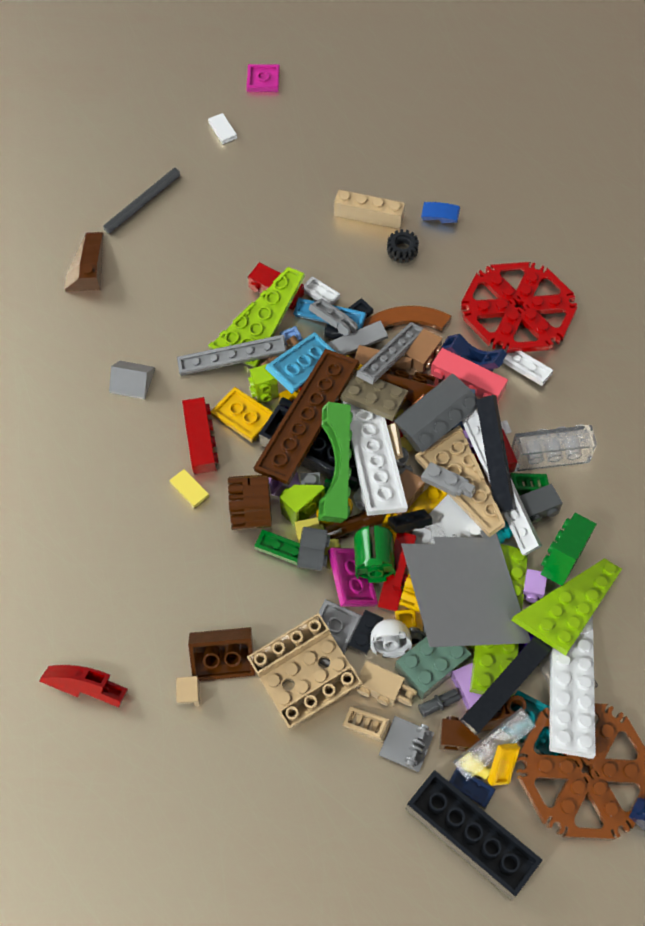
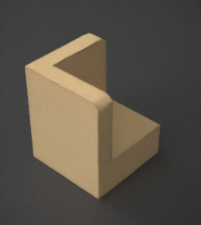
[176,676,200,706]

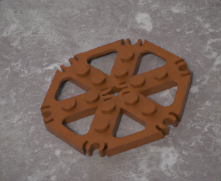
[516,703,645,840]

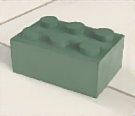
[395,637,471,700]

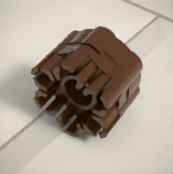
[228,475,272,530]

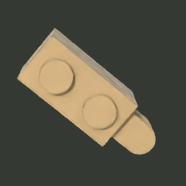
[355,661,418,706]

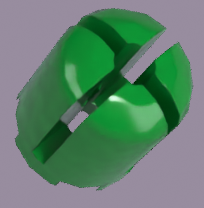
[354,525,396,583]

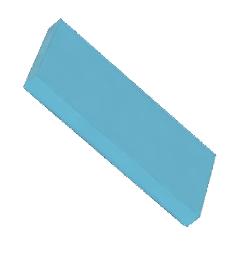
[265,332,336,394]

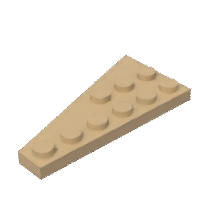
[415,425,505,537]

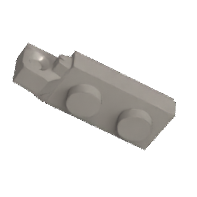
[421,462,475,498]

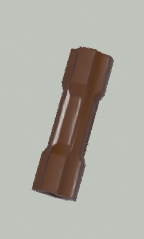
[323,510,384,539]

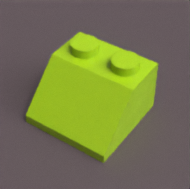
[279,485,325,526]

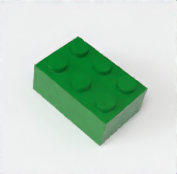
[541,513,597,586]

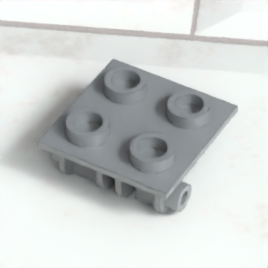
[379,716,435,772]

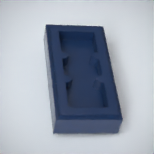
[449,766,496,810]

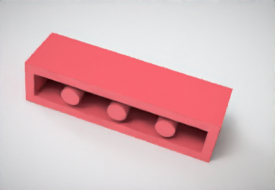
[430,348,508,403]

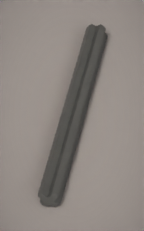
[103,168,180,234]

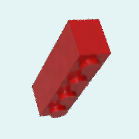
[182,397,219,475]

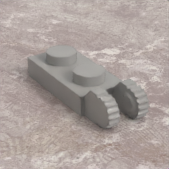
[309,299,358,336]

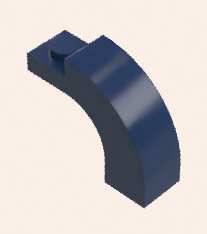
[440,334,507,372]

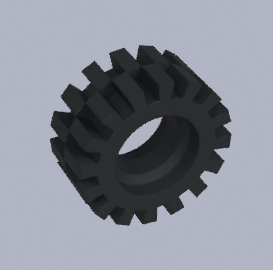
[387,229,419,263]

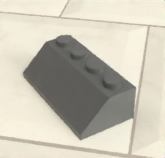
[394,374,478,452]

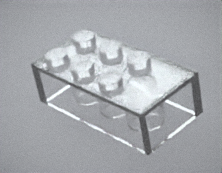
[511,424,597,472]

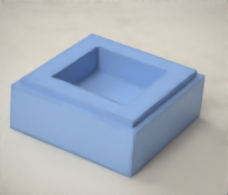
[280,326,303,345]

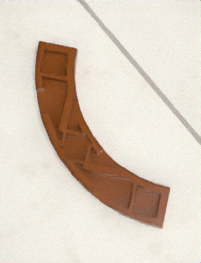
[363,306,452,332]

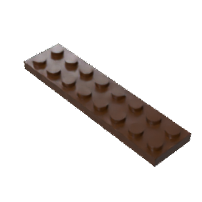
[253,349,360,485]

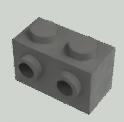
[519,483,563,524]

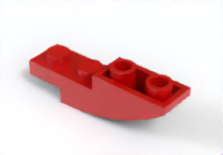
[39,665,128,708]

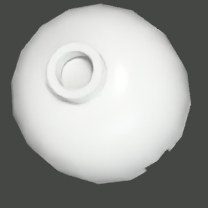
[370,619,412,658]

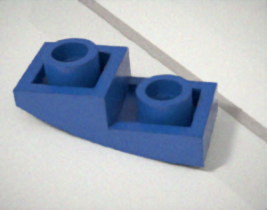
[421,202,460,223]

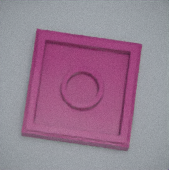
[246,64,280,92]

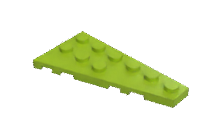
[208,267,305,368]

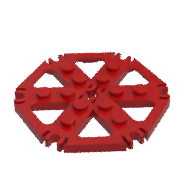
[461,262,577,353]

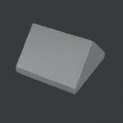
[109,361,155,400]

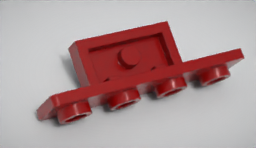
[378,533,416,612]

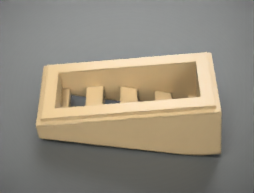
[343,706,392,743]

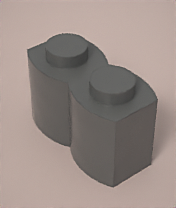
[296,527,330,571]

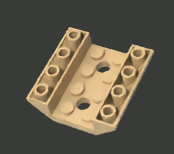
[247,613,363,729]

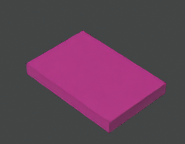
[328,548,378,607]

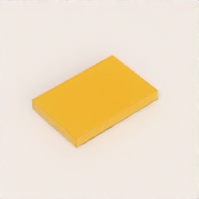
[211,387,273,443]

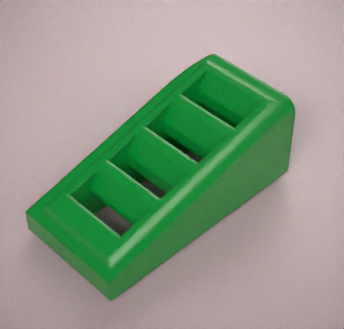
[510,473,549,496]

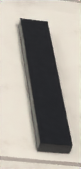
[476,395,516,513]
[460,636,553,736]

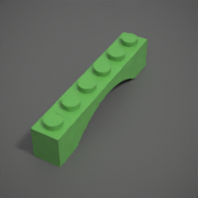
[318,402,353,523]

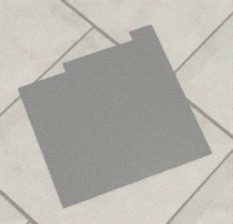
[401,530,531,647]

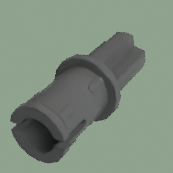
[418,689,460,718]

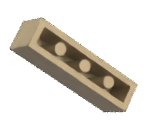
[334,189,405,229]

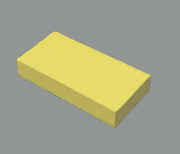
[169,469,209,509]

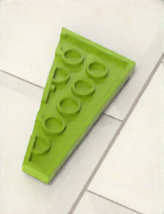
[511,558,622,656]

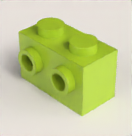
[248,363,279,403]

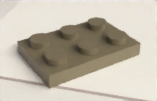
[340,370,408,421]

